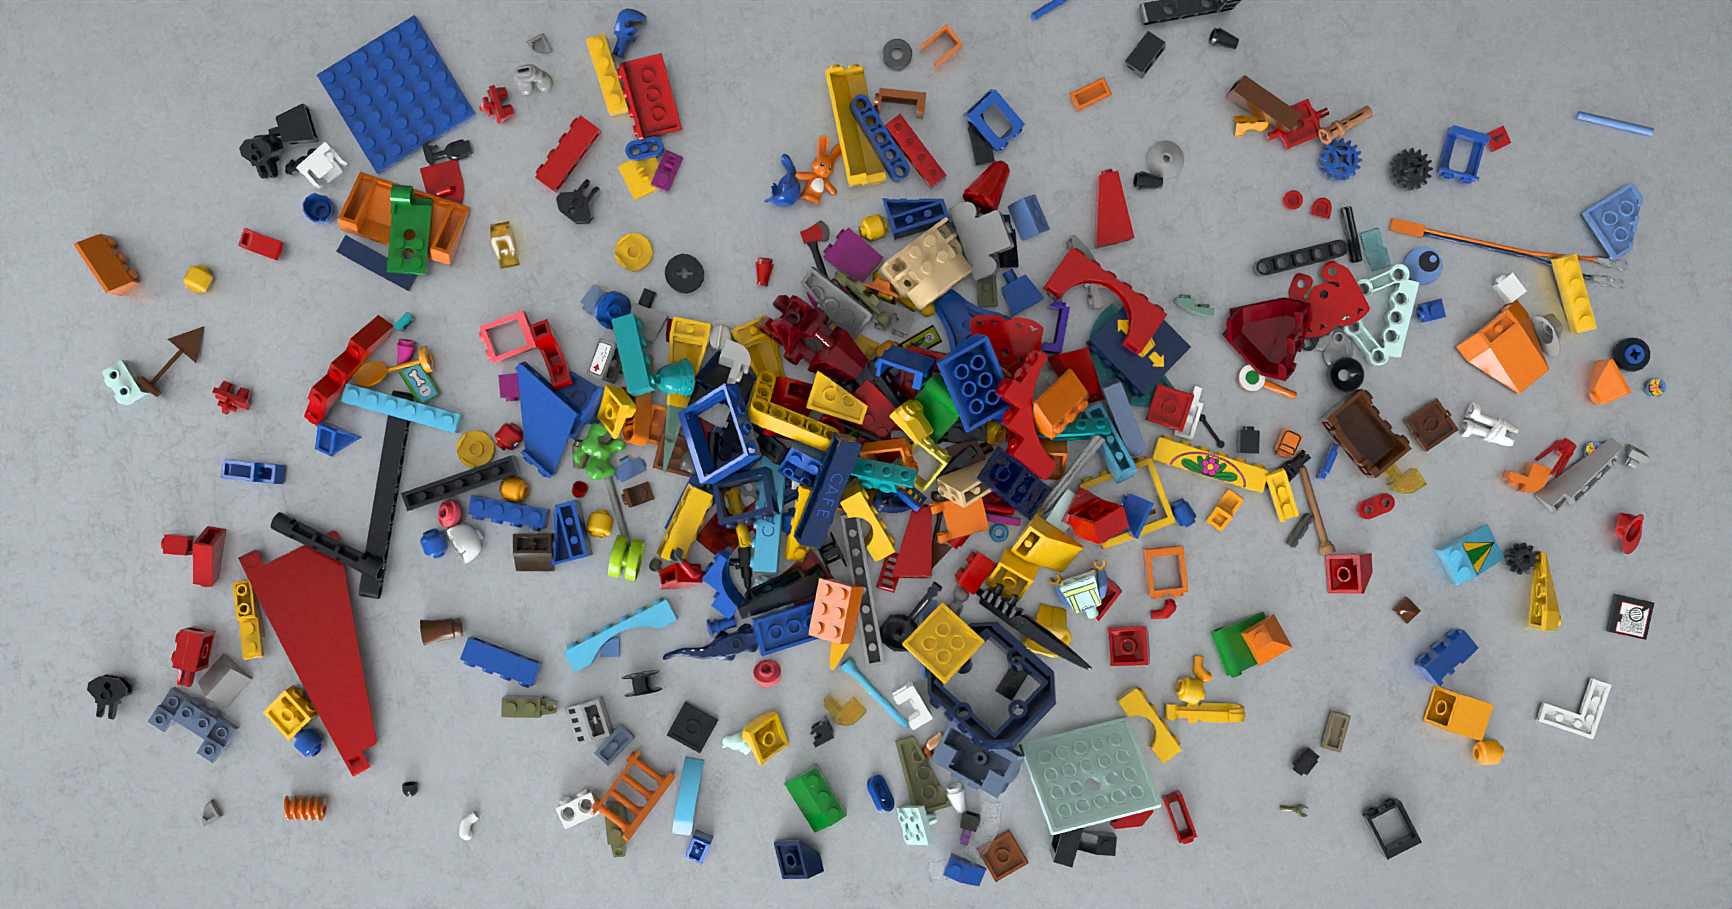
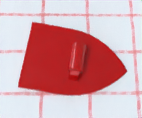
[420,160,464,204]

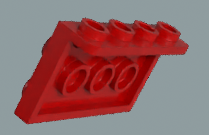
[617,53,682,141]

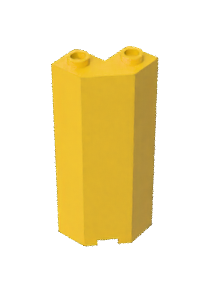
[825,64,886,187]

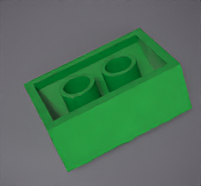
[784,763,847,833]

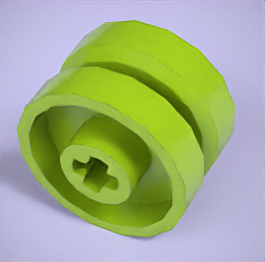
[608,535,645,581]

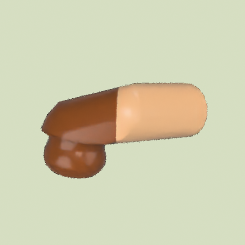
[922,732,943,760]

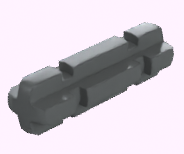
[1286,513,1314,548]

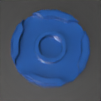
[594,291,632,329]

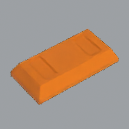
[1069,77,1112,111]

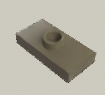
[1321,710,1351,753]

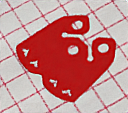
[1288,261,1370,338]
[970,314,1044,379]

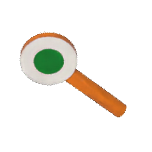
[1238,364,1297,399]

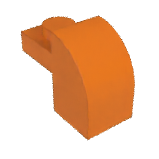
[1502,462,1552,493]

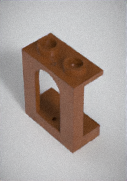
[874,88,926,118]

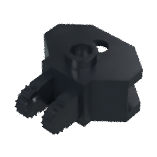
[239,134,284,179]
[556,179,600,224]
[87,674,134,720]

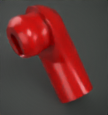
[1150,599,1177,620]

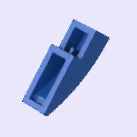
[221,459,285,484]

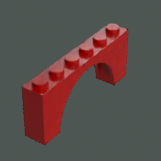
[1043,247,1167,355]

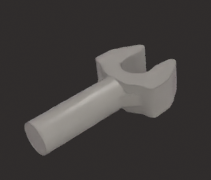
[740,481,760,500]

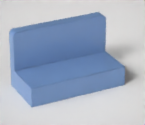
[1008,194,1050,241]

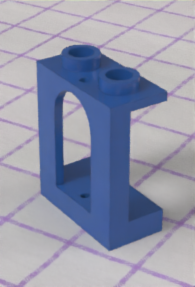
[963,89,1025,151]
[1436,125,1491,184]

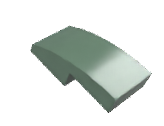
[1173,294,1215,317]

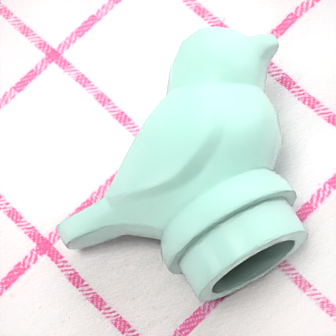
[722,722,752,754]

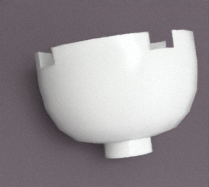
[447,524,483,564]

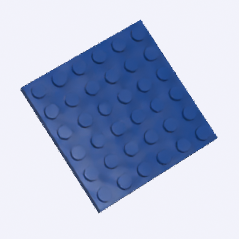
[317,15,476,174]

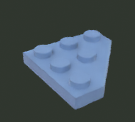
[1581,182,1643,261]

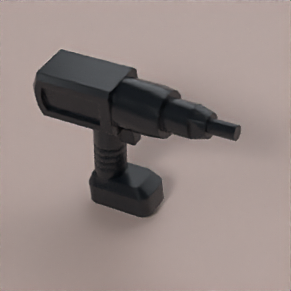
[936,444,978,478]
[729,546,752,590]

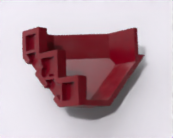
[1221,297,1311,381]

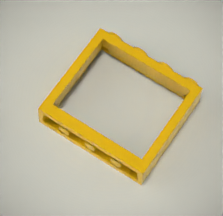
[1077,455,1176,549]

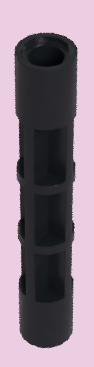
[270,512,387,580]

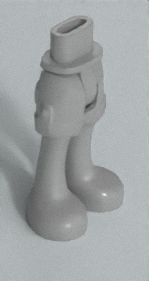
[514,64,553,96]

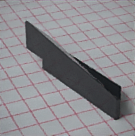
[737,564,827,619]

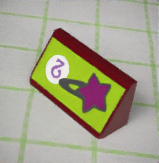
[900,325,942,349]

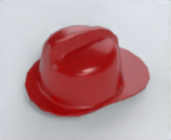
[1614,512,1644,554]

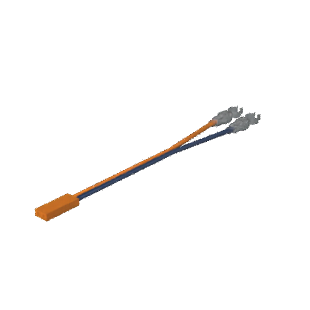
[1389,218,1630,290]

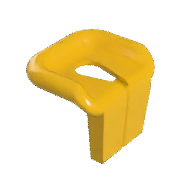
[1022,603,1071,658]

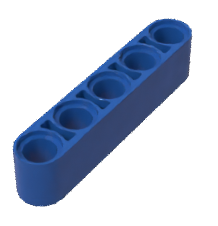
[850,94,909,182]

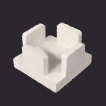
[296,142,348,188]

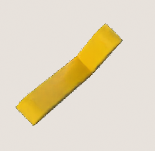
[747,370,839,452]

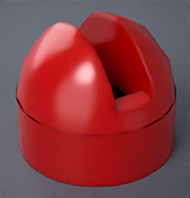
[572,481,588,498]

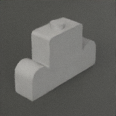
[949,202,1014,282]

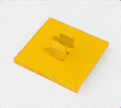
[618,149,659,201]

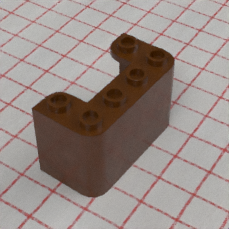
[1319,389,1412,478]

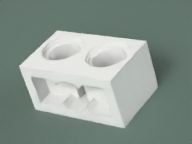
[556,789,601,829]

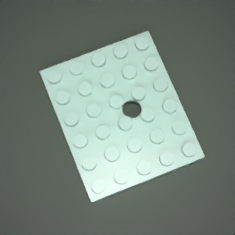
[1019,717,1162,835]

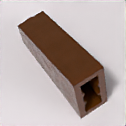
[1225,75,1302,133]

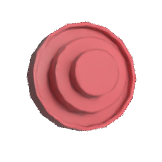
[438,499,462,528]
[753,660,781,687]

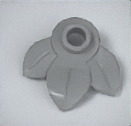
[1315,328,1354,365]

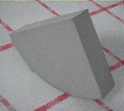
[526,33,552,53]
[202,800,223,826]

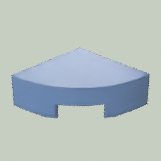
[600,637,620,657]

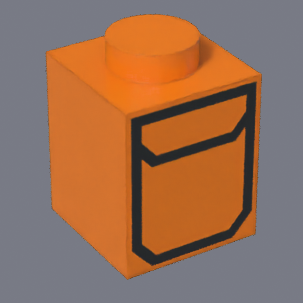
[1272,428,1303,459]

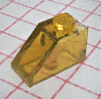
[490,221,519,268]

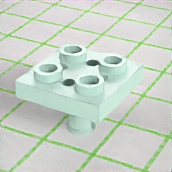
[896,805,937,845]

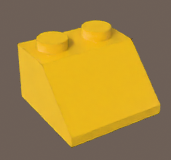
[985,547,1040,603]

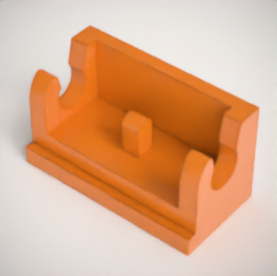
[647,403,667,445]

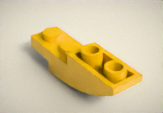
[233,580,265,660]

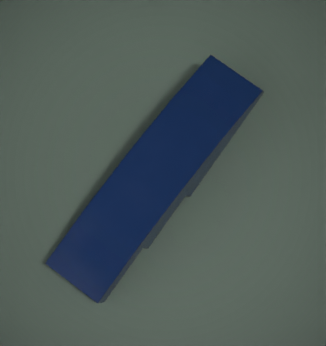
[336,235,418,291]

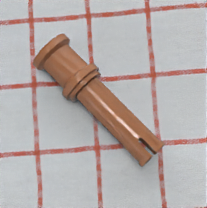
[1318,106,1373,145]

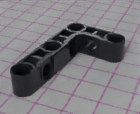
[1139,0,1242,25]

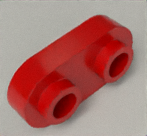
[1356,493,1395,519]

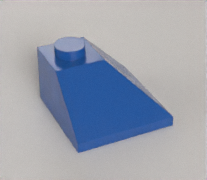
[1119,493,1154,539]

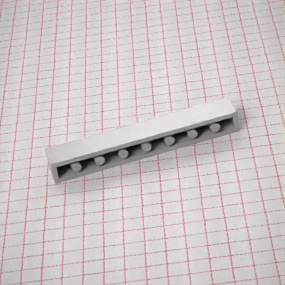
[840,514,885,668]

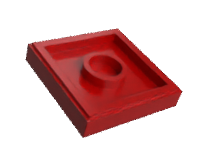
[1145,383,1194,432]

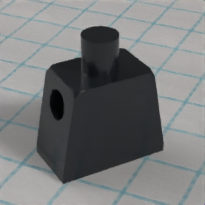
[268,104,319,145]

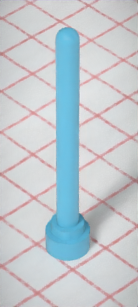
[840,657,909,729]

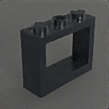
[1049,827,1084,868]

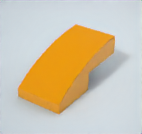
[1206,488,1244,532]

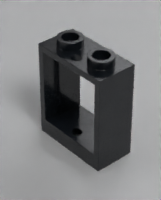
[1362,798,1422,860]

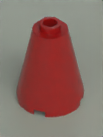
[962,160,1010,214]

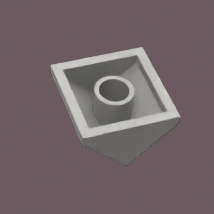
[198,654,252,708]

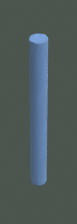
[1576,111,1654,136]

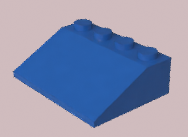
[937,333,1011,433]

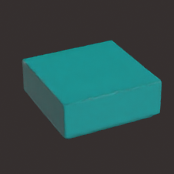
[394,312,415,332]

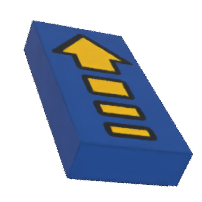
[893,485,927,512]

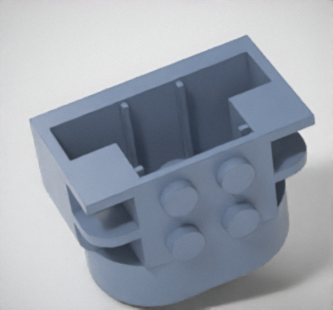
[930,720,1025,798]

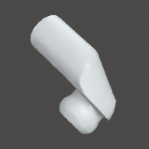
[459,811,479,840]

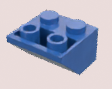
[778,440,826,488]

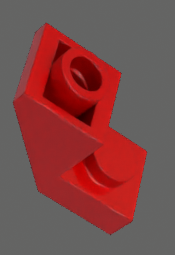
[238,228,284,261]

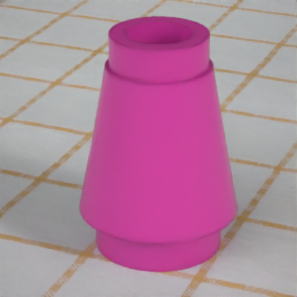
[396,339,416,368]

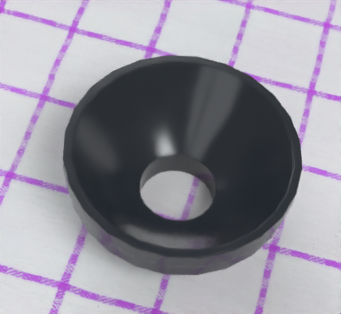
[1328,357,1364,392]

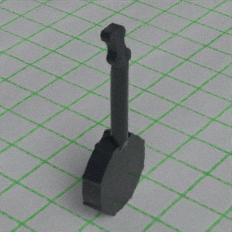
[879,582,942,652]

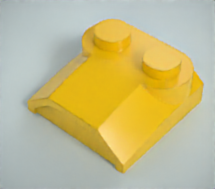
[597,385,636,439]
[889,400,934,444]
[742,711,789,765]

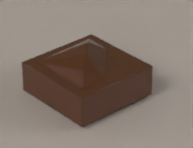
[1392,597,1421,624]

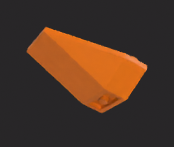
[1456,299,1549,394]

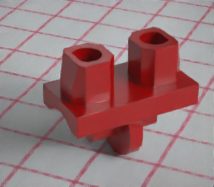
[479,85,514,124]
[212,381,251,415]

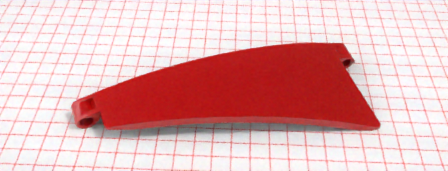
[238,531,377,777]

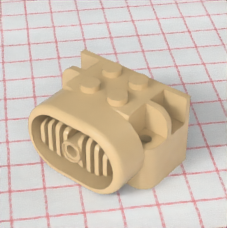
[877,217,973,310]

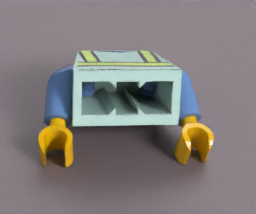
[1049,559,1108,619]

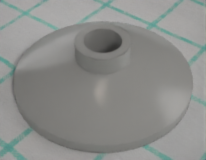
[1146,141,1184,179]

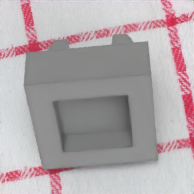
[1625,444,1650,469]

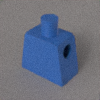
[1001,269,1045,318]

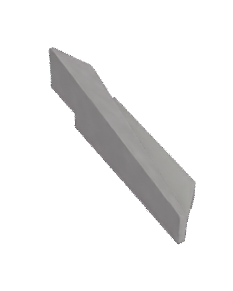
[1535,439,1624,515]

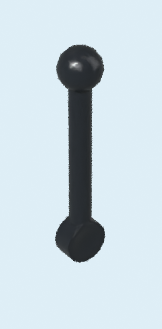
[1199,414,1225,448]

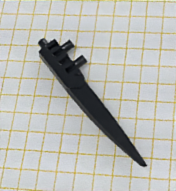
[975,583,1092,670]

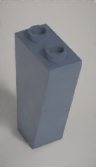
[1099,377,1147,457]

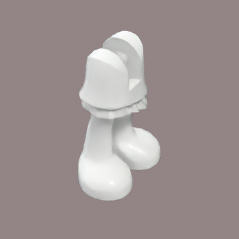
[1460,402,1519,446]

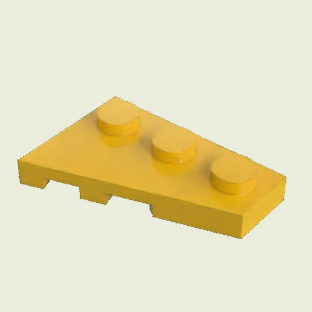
[806,370,868,425]

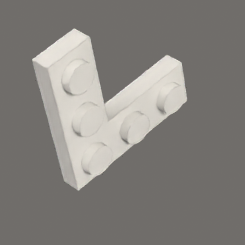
[1536,678,1611,739]

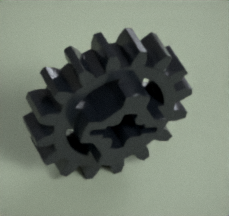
[1389,148,1433,191]

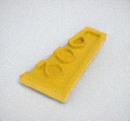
[784,485,812,562]

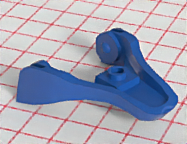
[934,289,1022,351]

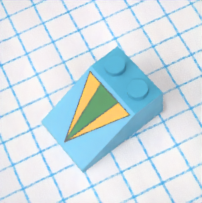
[1435,524,1504,585]

